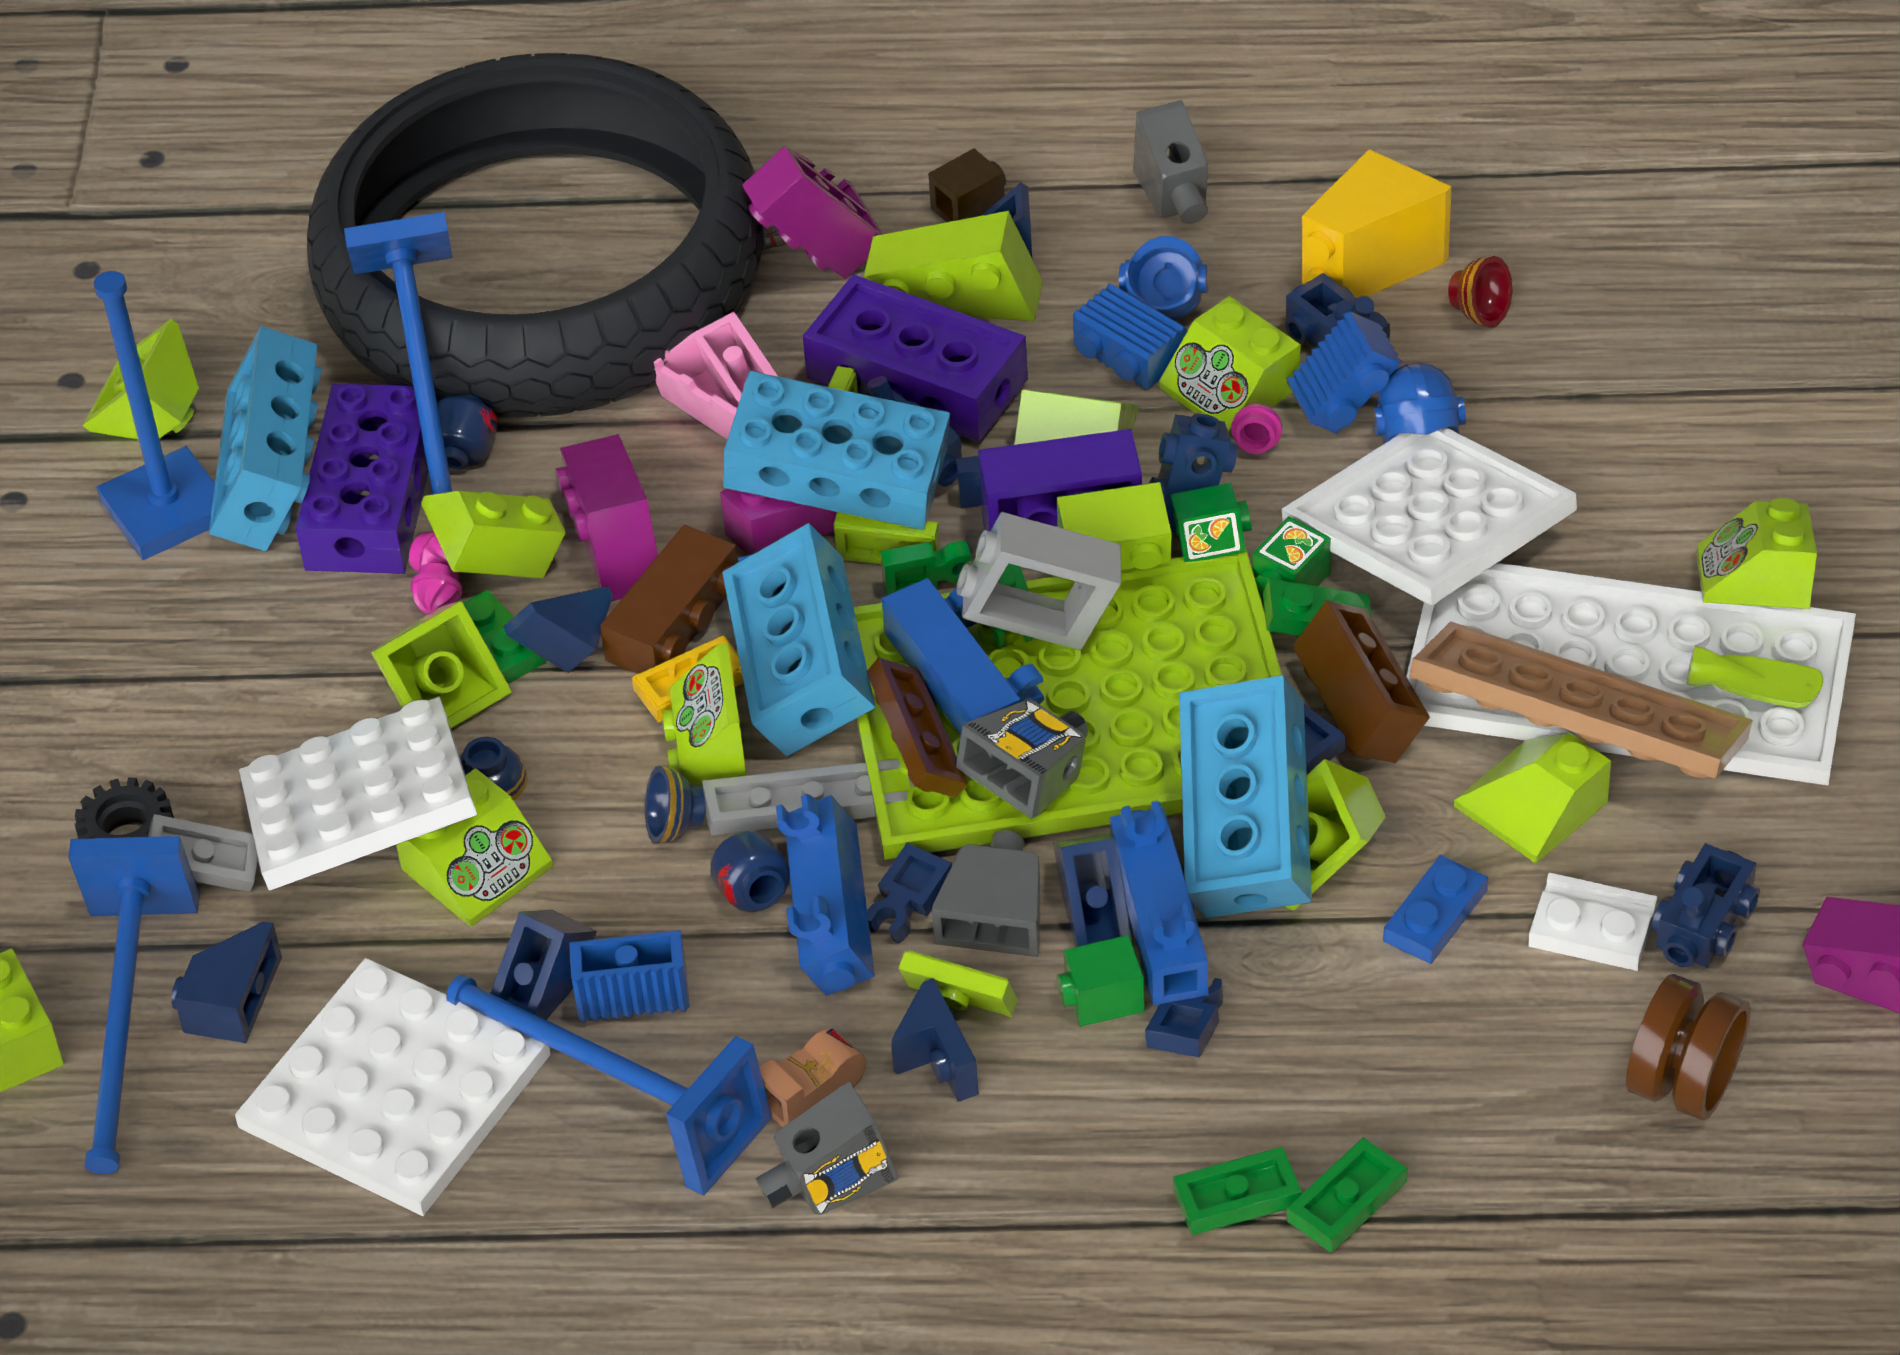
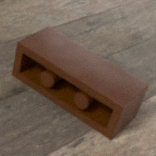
[600,524,738,674]
[1293,600,1430,763]

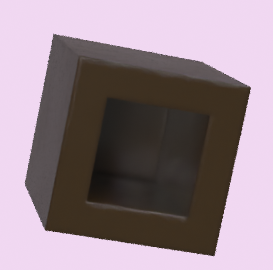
[928,148,1006,222]

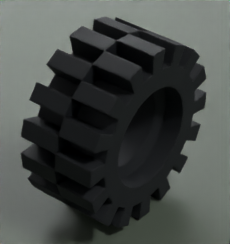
[74,777,174,839]

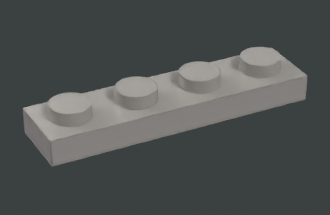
[702,759,916,835]

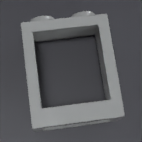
[957,512,1121,650]

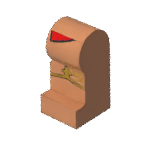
[759,1028,867,1127]

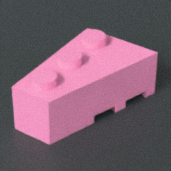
[654,312,778,439]

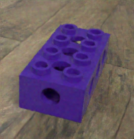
[802,274,1028,442]
[295,384,428,574]

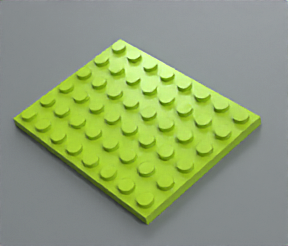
[854,547,1282,860]

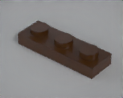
[866,657,968,798]

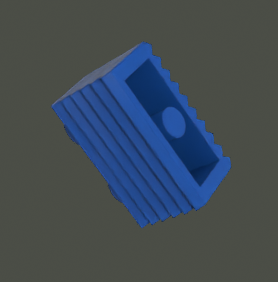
[1073,283,1187,390]
[1287,312,1402,434]
[569,930,690,1023]

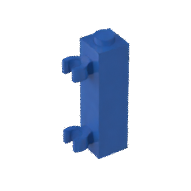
[882,578,1044,735]
[776,794,875,996]
[1110,801,1208,1005]

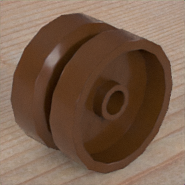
[1626,974,1751,1120]

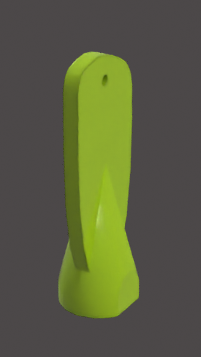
[1686,646,1823,708]

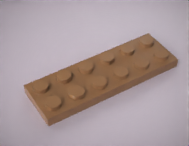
[1409,621,1753,779]

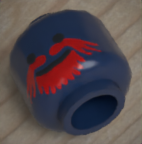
[437,393,498,470]
[710,831,790,913]

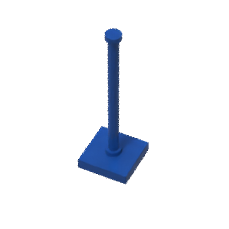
[344,212,453,495]
[94,271,215,560]
[68,836,200,1174]
[446,974,772,1196]

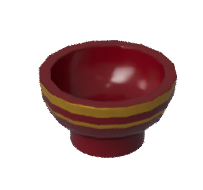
[1448,256,1513,327]

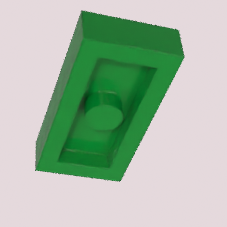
[1263,578,1372,636]
[463,589,546,684]
[1287,1137,1408,1253]
[1173,1146,1302,1236]

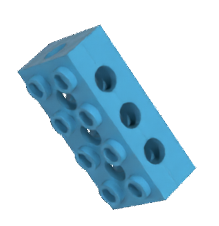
[208,326,322,552]
[723,371,950,530]
[722,523,876,756]
[1179,675,1312,918]

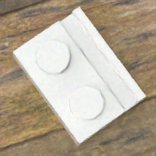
[1529,873,1658,971]

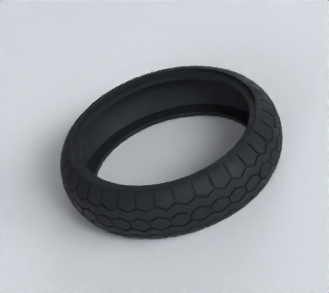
[307,53,764,418]

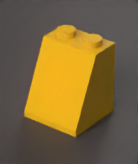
[1302,149,1451,298]

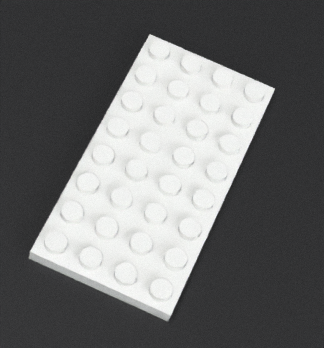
[1406,563,1856,786]

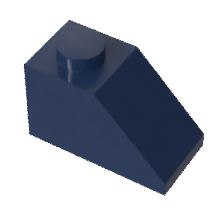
[1053,833,1133,947]
[490,910,597,1020]
[171,922,282,1043]

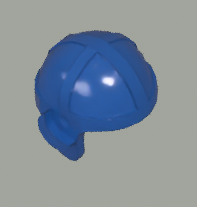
[1119,236,1209,321]
[1373,363,1466,444]

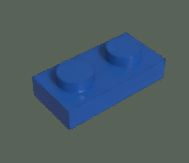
[1383,855,1488,964]

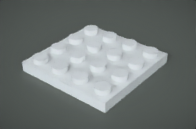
[1282,428,1577,606]
[239,696,477,891]
[235,958,551,1216]

